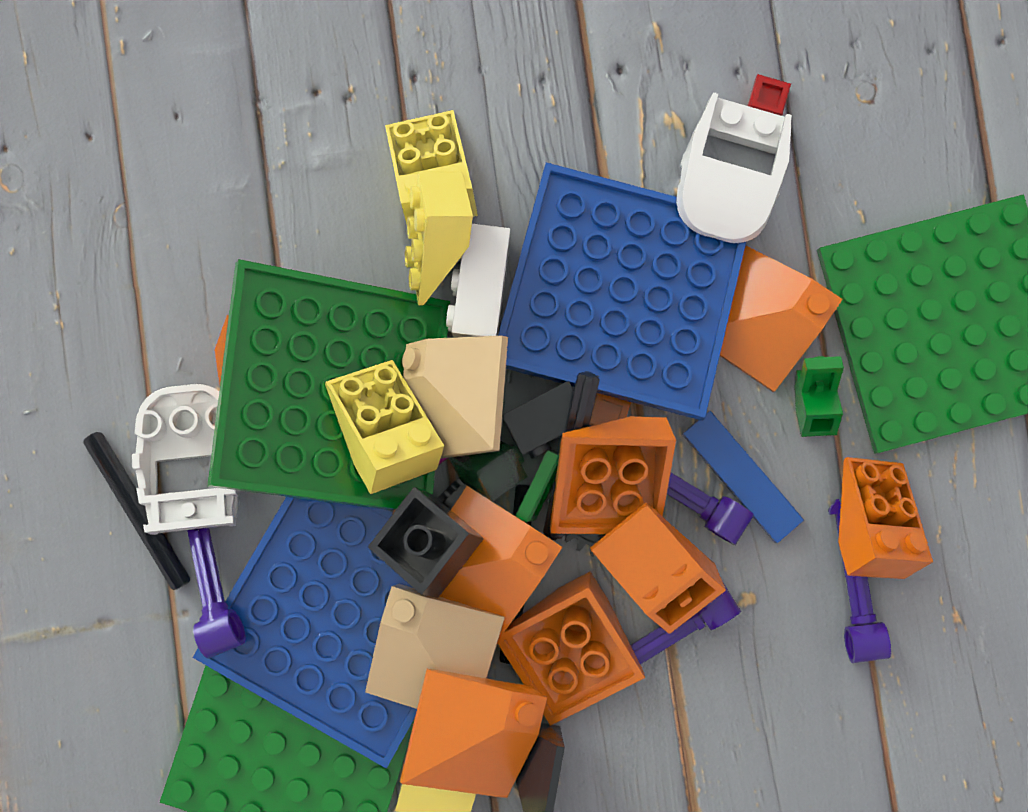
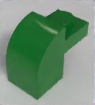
[794,356,844,437]

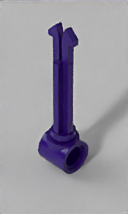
[667,472,754,546]
[828,499,891,663]
[187,528,246,658]
[631,581,741,665]

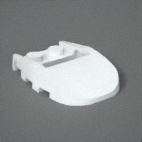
[676,92,792,243]
[132,384,240,535]

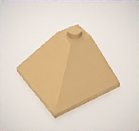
[402,336,508,459]
[365,584,505,709]

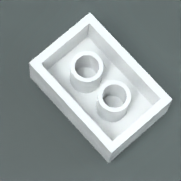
[446,224,510,338]

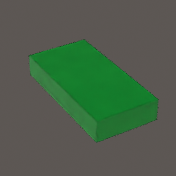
[516,450,560,522]

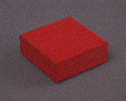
[747,74,791,116]

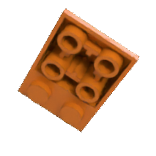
[838,457,933,579]
[590,502,726,634]

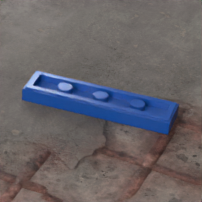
[682,411,804,543]

